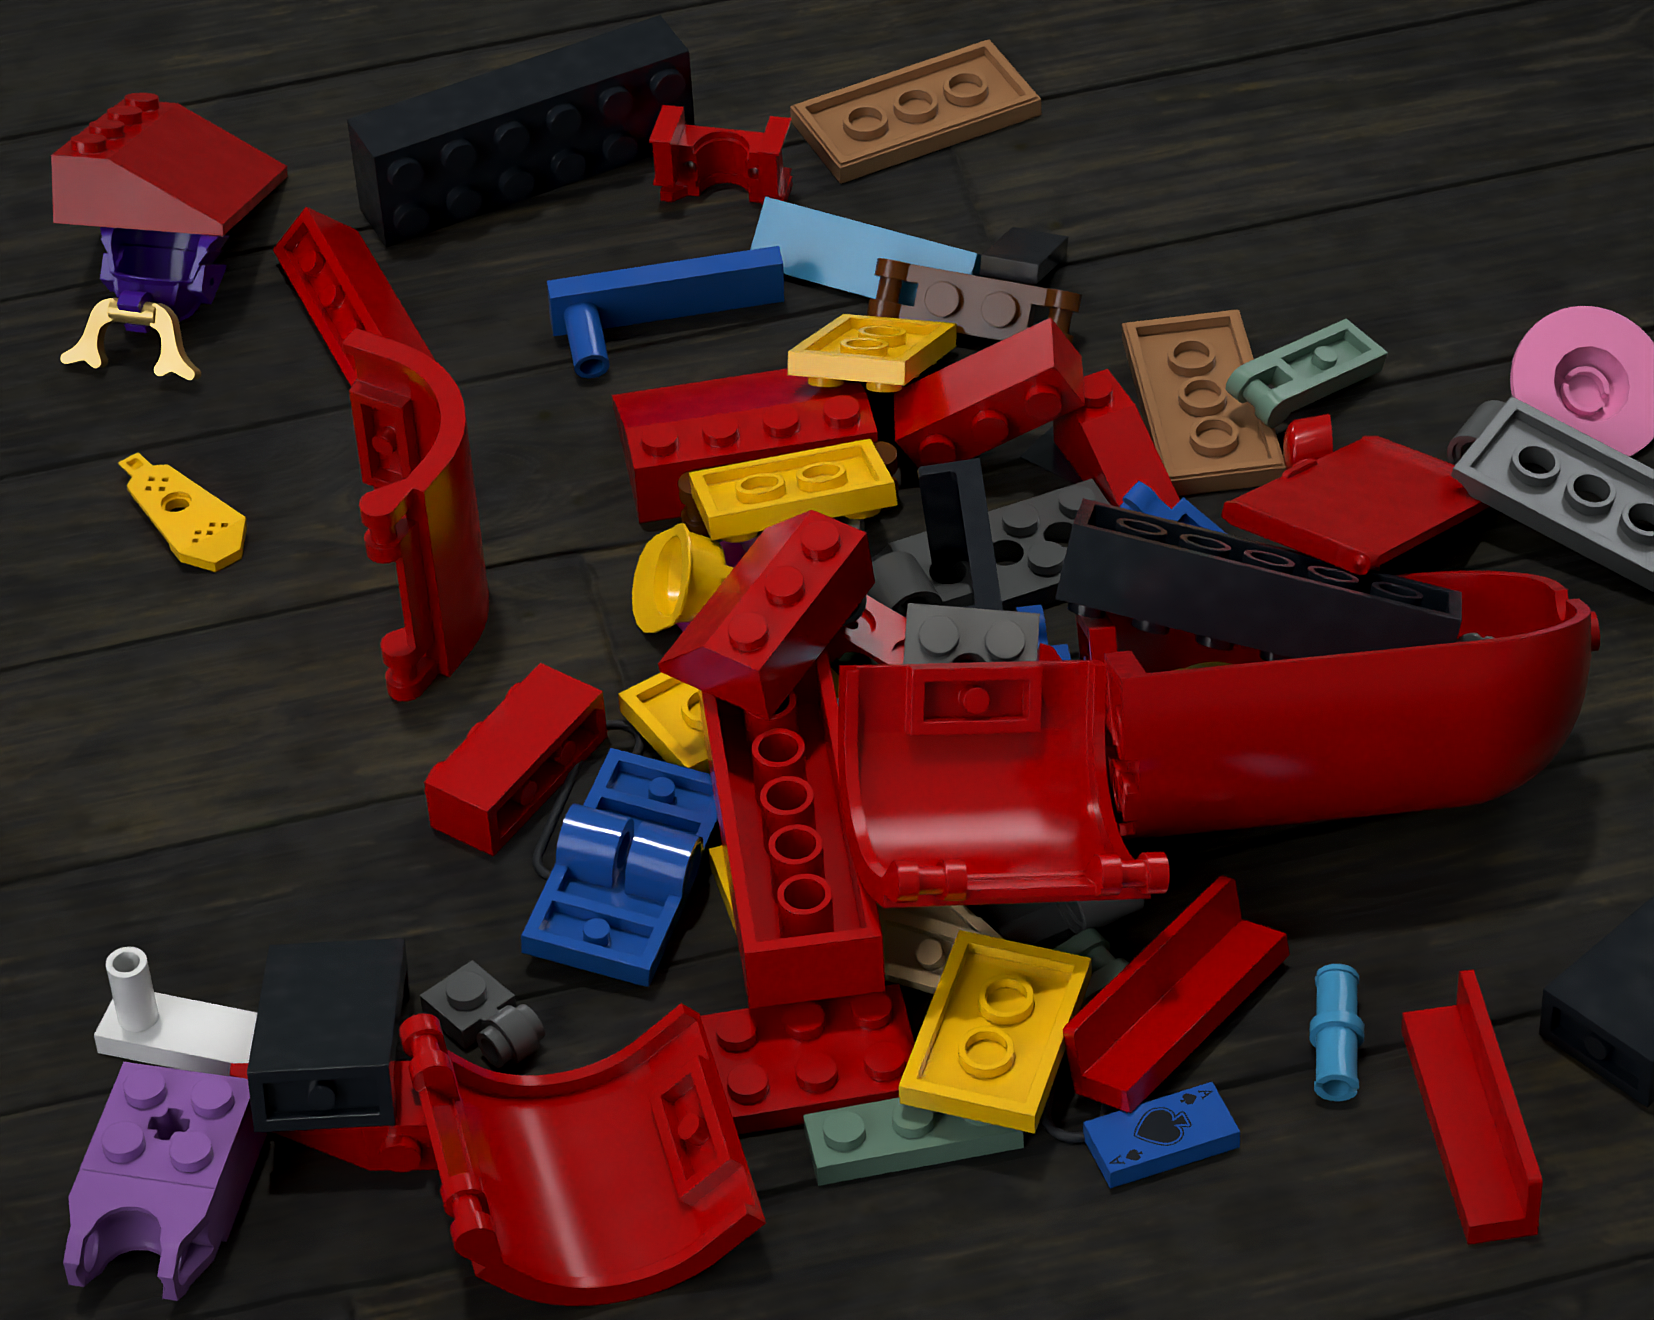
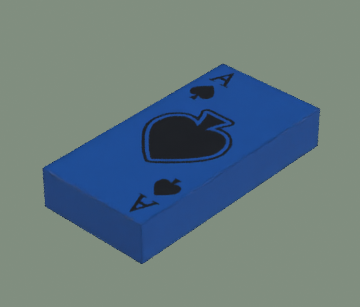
[1083,1082,1240,1189]

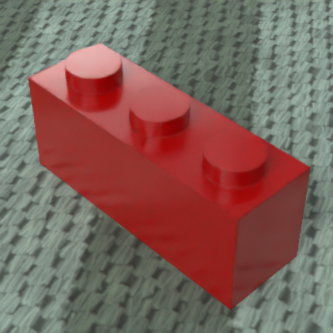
[894,318,1085,469]
[424,663,608,857]

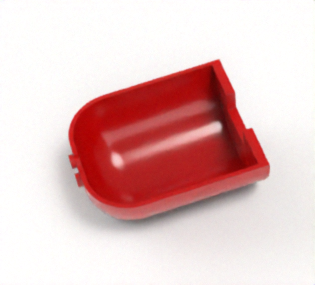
[1075,571,1600,841]

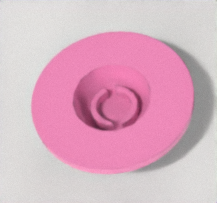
[1510,306,1654,457]

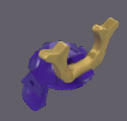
[61,227,230,380]

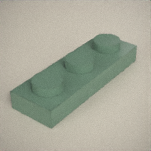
[803,1097,1024,1186]

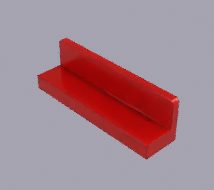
[273,207,435,387]
[1063,875,1290,1113]
[1401,969,1543,1245]

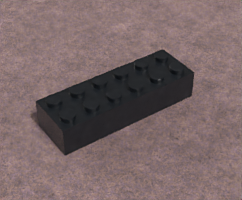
[347,15,695,247]
[1055,498,1462,661]

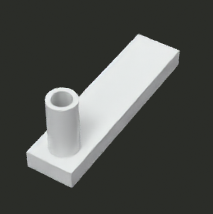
[94,947,257,1076]

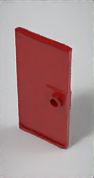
[1221,436,1490,575]

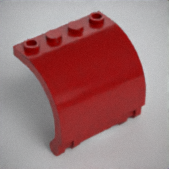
[342,328,489,701]
[838,660,1170,908]
[399,1003,766,1306]

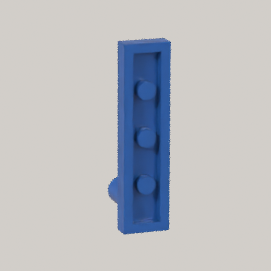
[547,246,784,378]

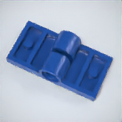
[521,748,720,987]

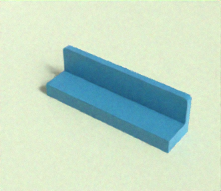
[750,196,983,306]

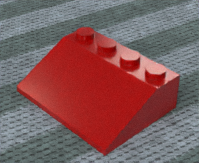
[51,93,288,236]
[612,368,878,523]

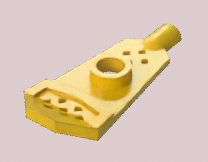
[118,452,247,572]

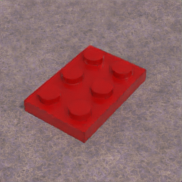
[700,984,915,1135]

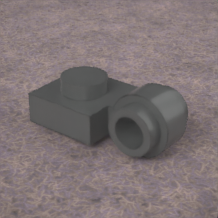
[420,960,545,1068]

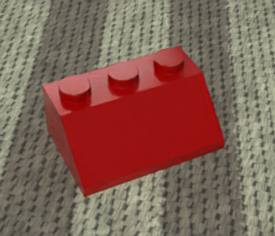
[658,510,875,720]

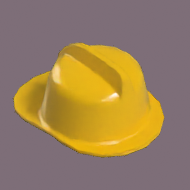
[632,523,734,633]

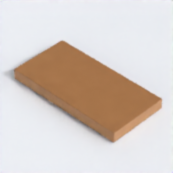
[790,39,1042,184]
[1122,310,1286,496]

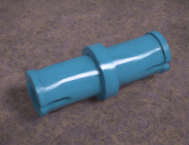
[1309,964,1364,1101]

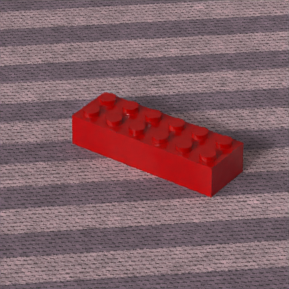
[699,647,885,1009]

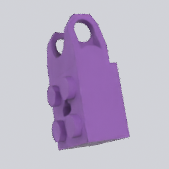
[63,1062,267,1301]

